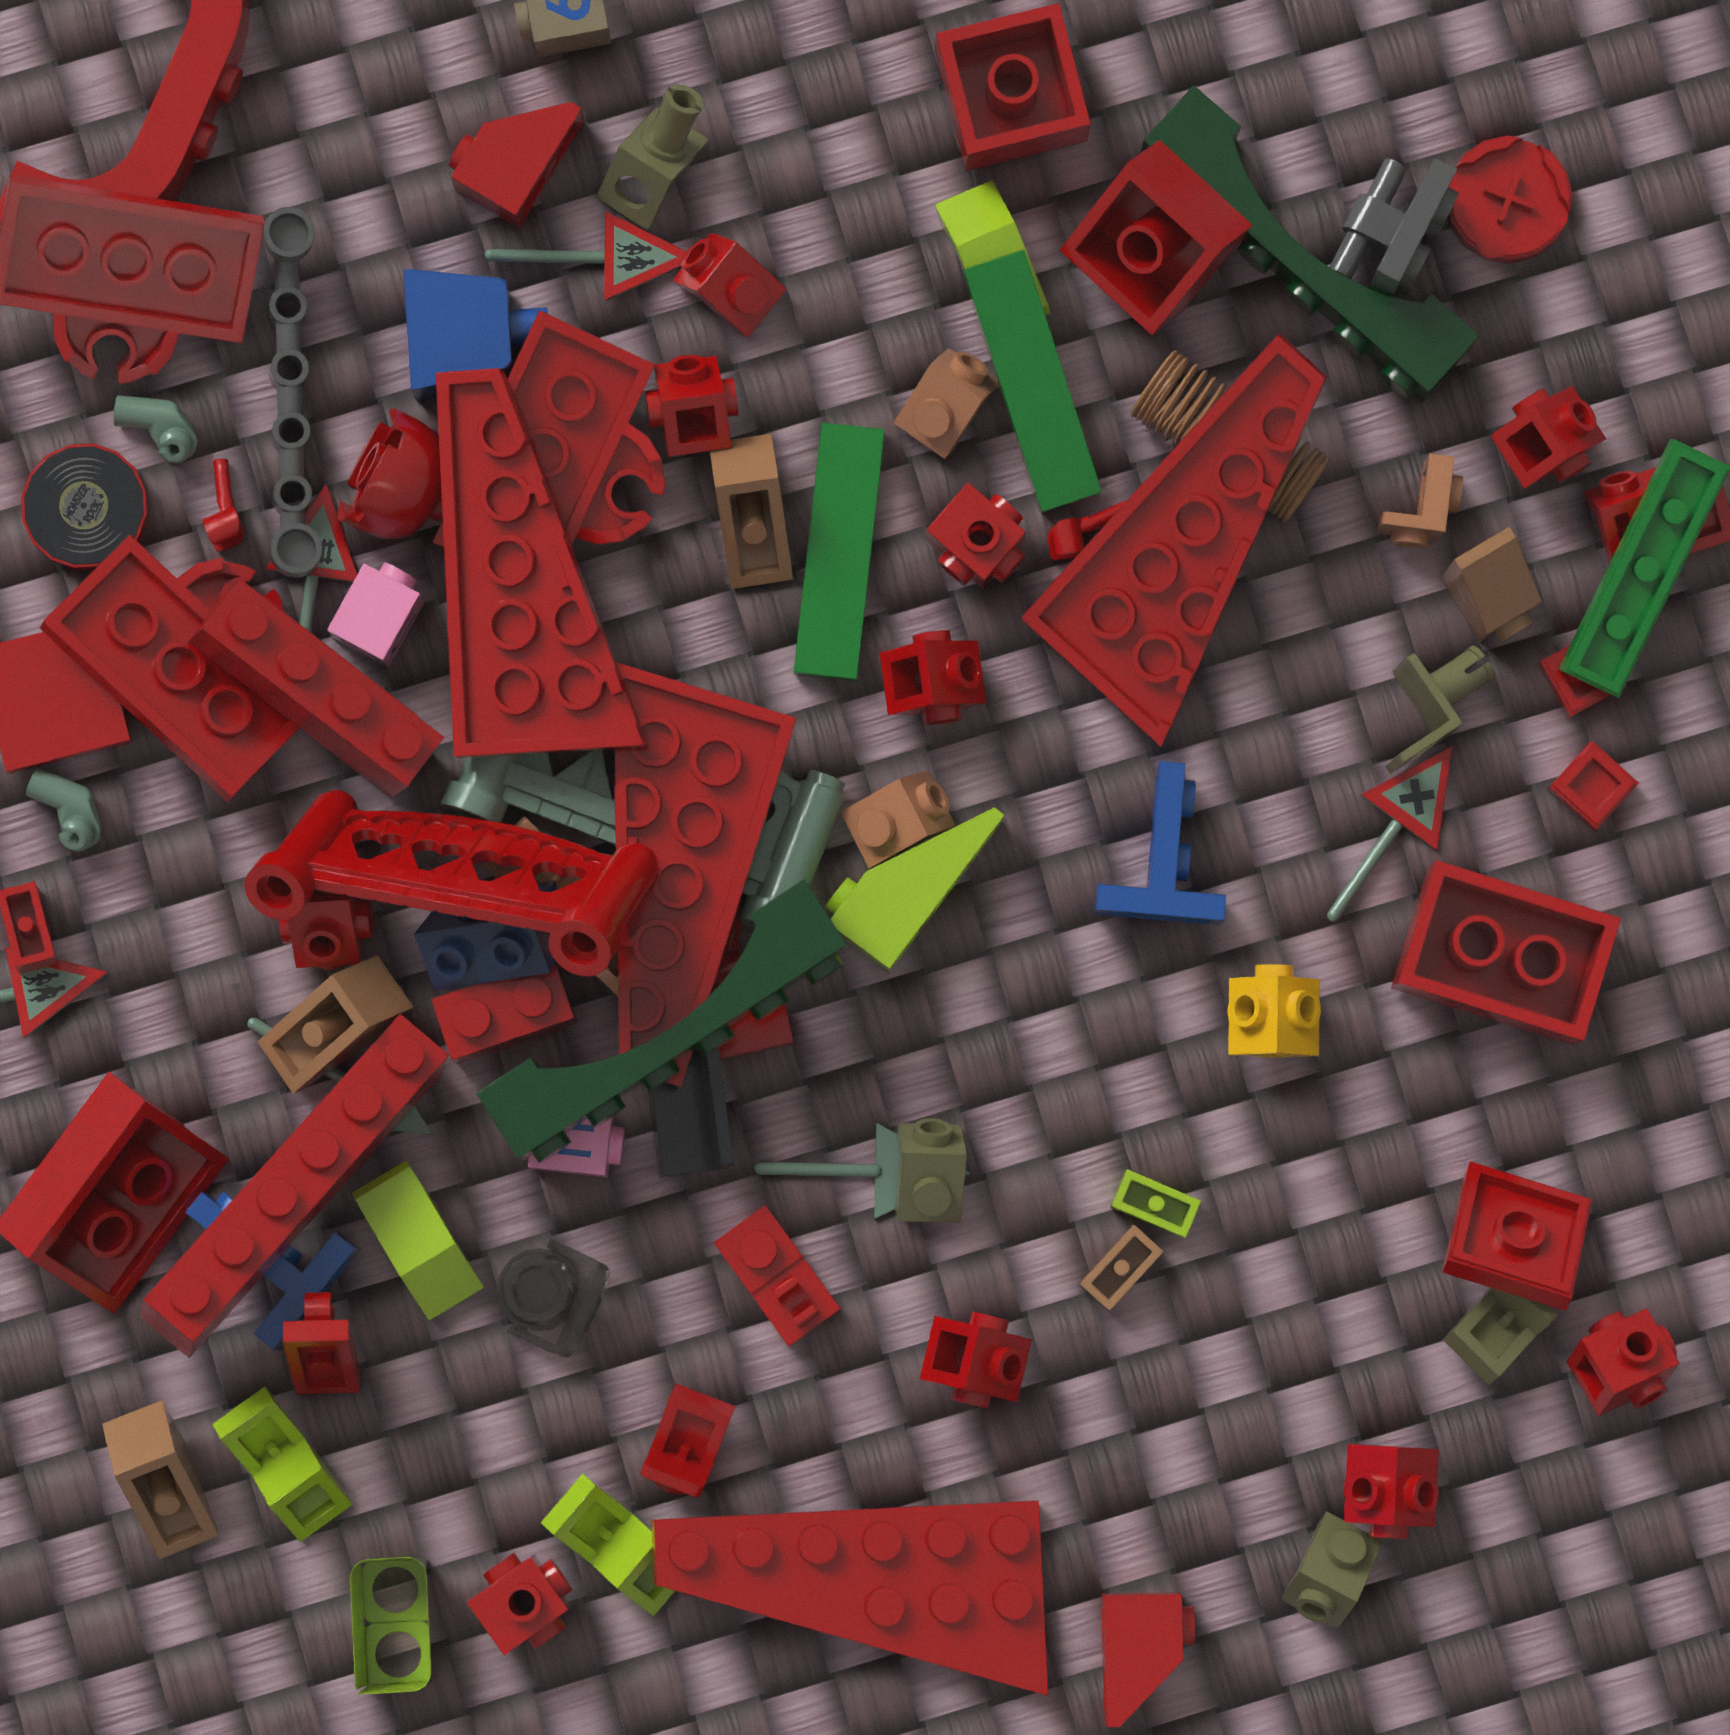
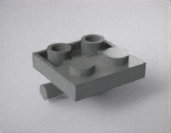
[1329,158,1459,296]

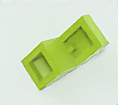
[934,180,1051,316]
[352,1160,484,1321]
[212,1386,353,1542]
[541,1473,675,1617]

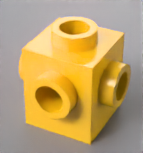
[1227,964,1321,1058]

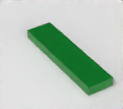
[961,249,1102,512]
[794,422,885,682]
[1558,439,1730,698]

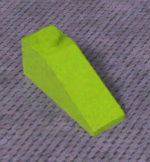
[825,807,1005,973]

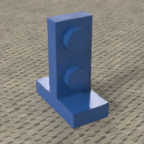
[1093,761,1226,926]
[185,1191,360,1350]

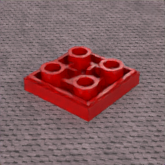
[0,632,133,774]

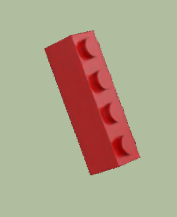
[188,579,444,798]

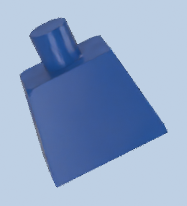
[403,269,548,400]

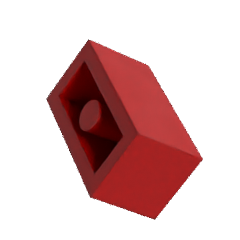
[0,881,59,974]
[718,1005,794,1061]

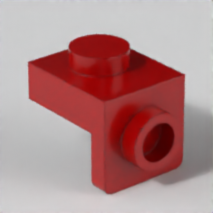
[673,233,787,338]
[640,1383,736,1497]

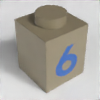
[514,0,611,57]

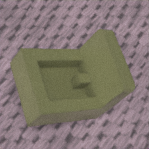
[895,1118,967,1223]
[1442,1288,1558,1385]
[1281,1511,1384,1628]

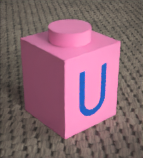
[327,562,425,668]
[528,1116,625,1178]

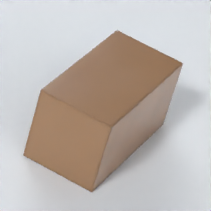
[1078,1225,1164,1311]

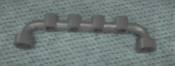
[262,207,322,577]

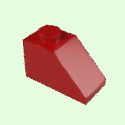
[449,102,585,228]
[1101,1592,1195,1727]

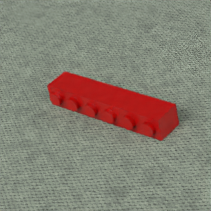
[140,1014,449,1358]

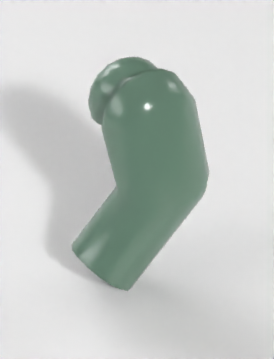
[114,395,197,464]
[26,767,102,852]

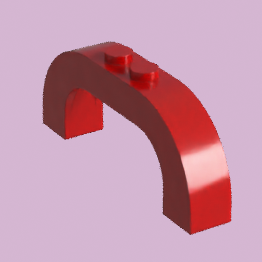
[0,0,250,226]

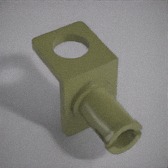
[597,84,708,229]
[1385,646,1495,774]

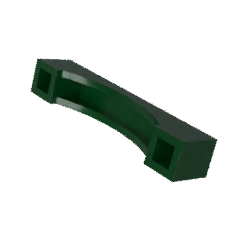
[1140,85,1480,403]
[476,879,849,1163]

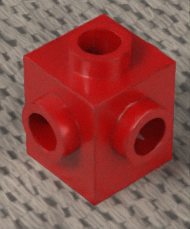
[645,355,739,457]
[1490,386,1606,489]
[925,482,1026,589]
[879,630,986,725]
[279,890,374,970]
[1566,1308,1679,1417]
[920,1312,1032,1409]
[1344,1444,1439,1539]
[467,1552,573,1656]

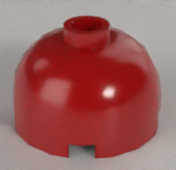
[337,408,443,539]

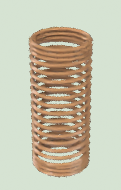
[1130,350,1330,523]

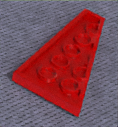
[1021,333,1327,747]
[436,368,648,758]
[615,662,797,1087]
[651,1500,1048,1696]

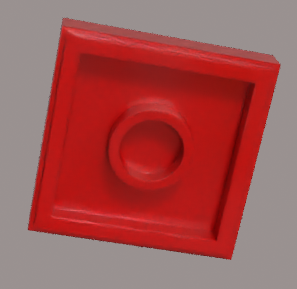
[1442,1161,1592,1311]

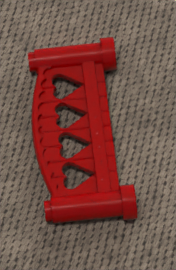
[244,790,657,976]

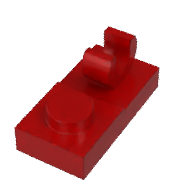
[713,1205,841,1347]
[283,1292,360,1394]

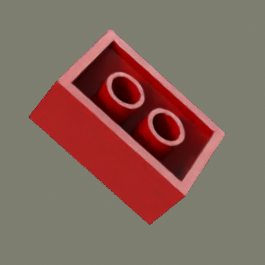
[0,1072,229,1314]

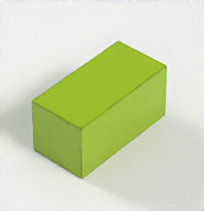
[1110,1169,1201,1239]

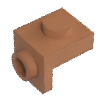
[893,348,999,459]
[1377,453,1463,549]
[841,771,955,868]

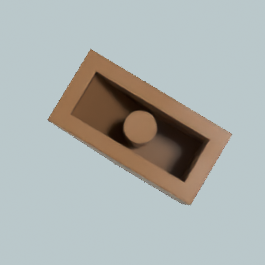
[710,434,793,589]
[1441,526,1542,643]
[257,955,413,1094]
[102,1400,219,1560]

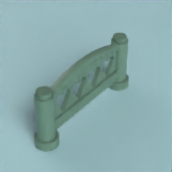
[440,749,845,930]

